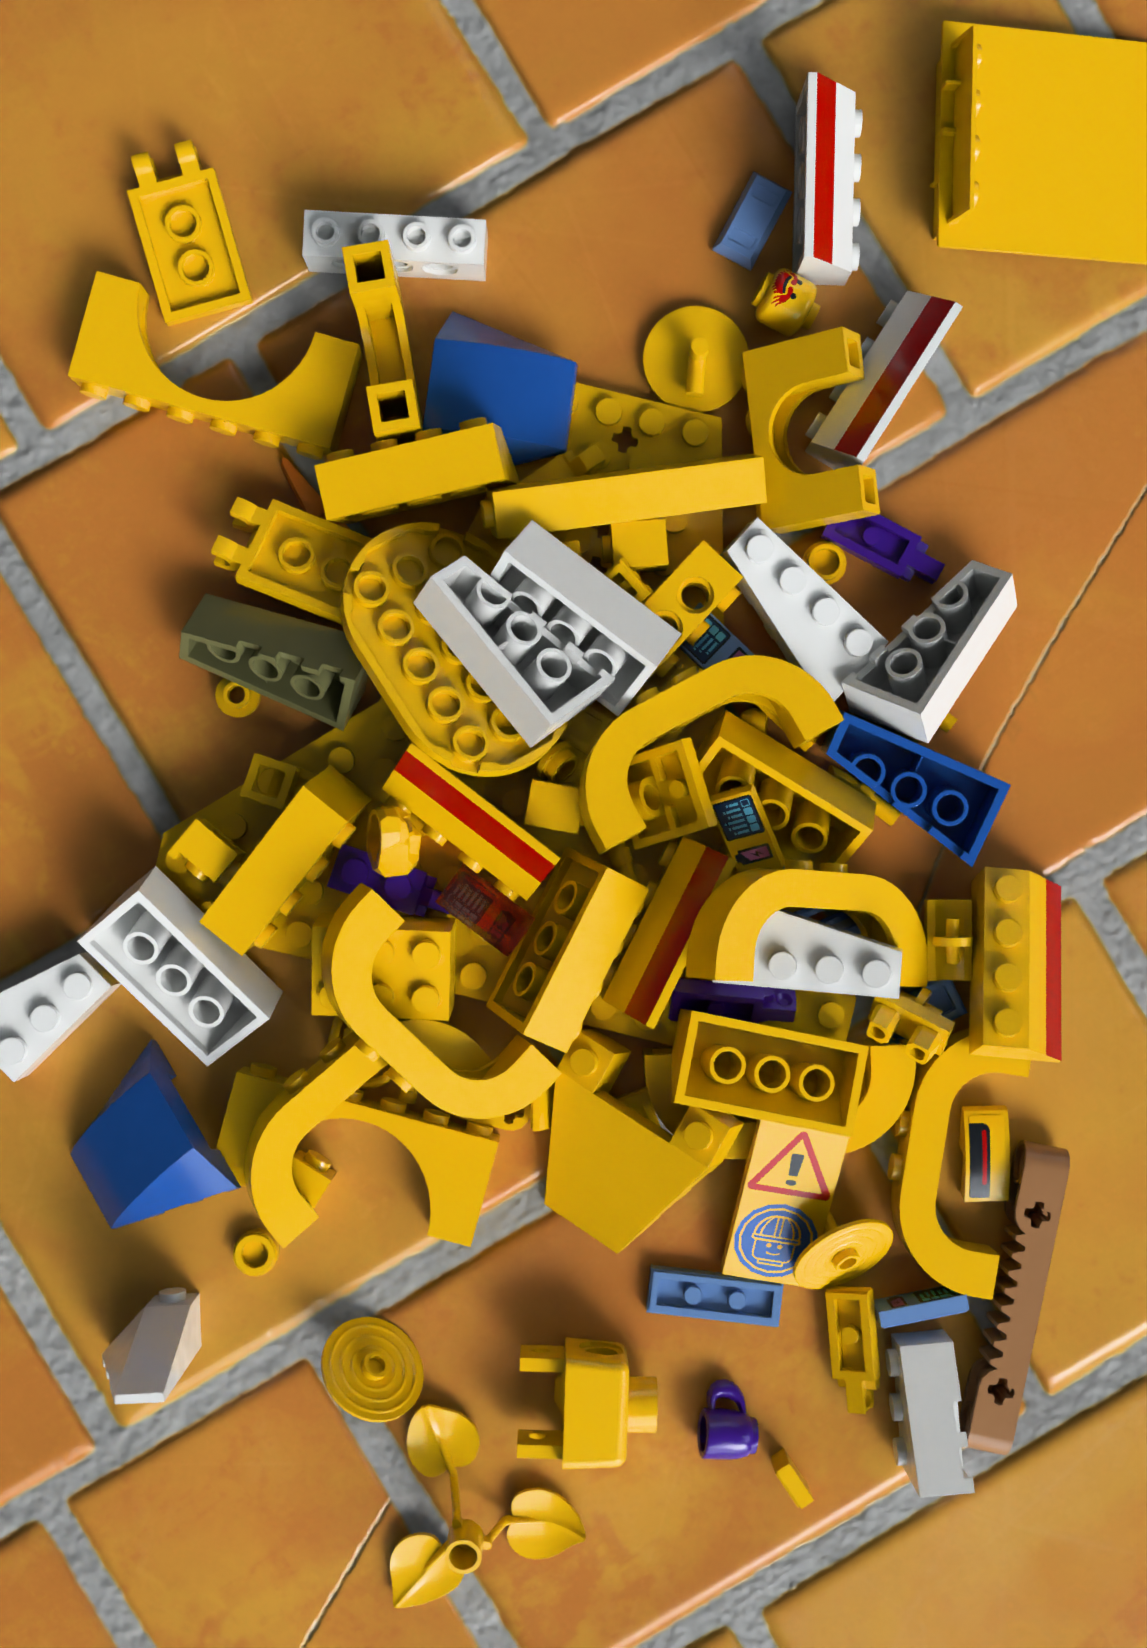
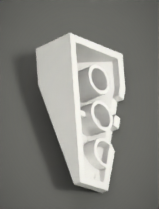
[102,1287,202,1405]

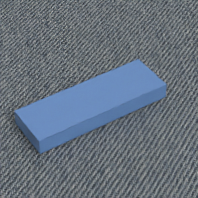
[646,1264,784,1327]

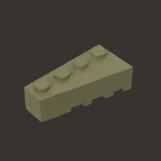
[179,593,368,731]

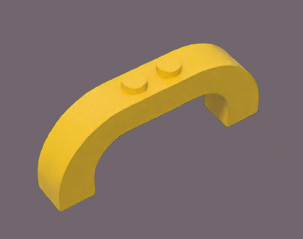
[579,655,844,855]
[686,860,928,987]
[321,883,562,1119]
[244,1019,492,1249]
[888,1028,1031,1300]
[642,1038,916,1162]

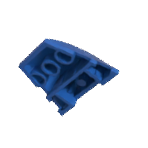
[423,311,578,466]
[70,1039,241,1229]

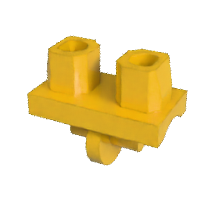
[924,899,973,981]
[866,987,955,1065]

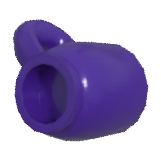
[697,1379,759,1460]

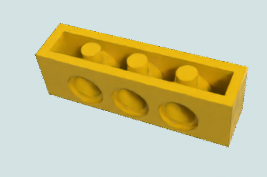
[626,540,743,710]

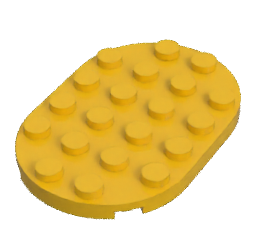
[340,522,568,777]

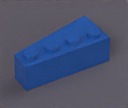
[820,709,1011,867]

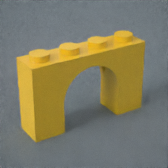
[342,240,423,445]
[740,326,880,534]

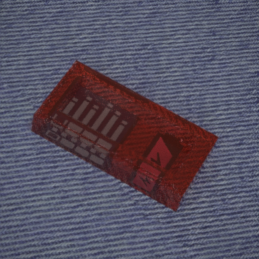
[435,864,536,957]

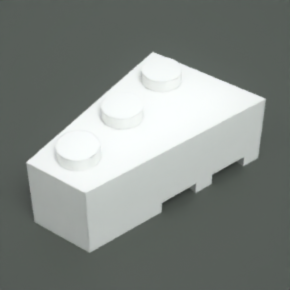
[0,952,121,1082]

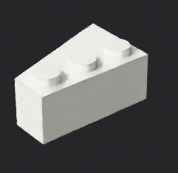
[885,1329,975,1498]

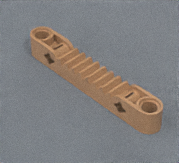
[959,1140,1070,1456]

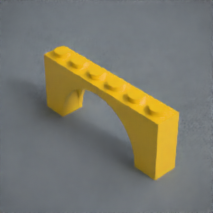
[68,271,363,460]
[216,1062,500,1247]

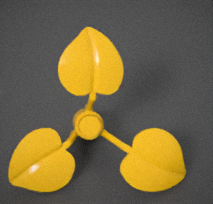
[390,1404,586,1608]

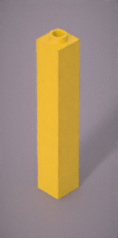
[480,454,767,539]

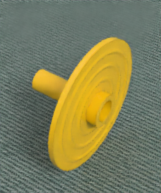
[643,306,748,413]
[793,1210,893,1289]
[321,1317,424,1422]

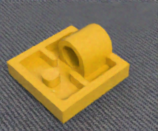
[627,737,718,850]

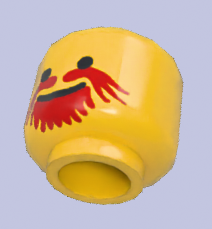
[751,268,821,337]

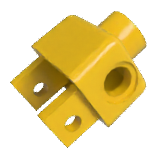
[517,1337,658,1469]

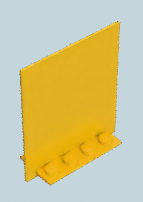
[930,20,1147,265]

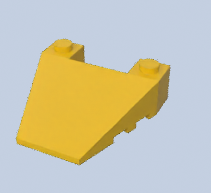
[544,1028,744,1254]

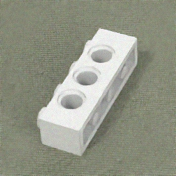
[302,210,488,281]

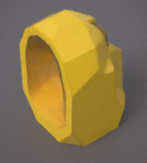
[366,805,422,877]

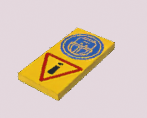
[720,1119,849,1287]

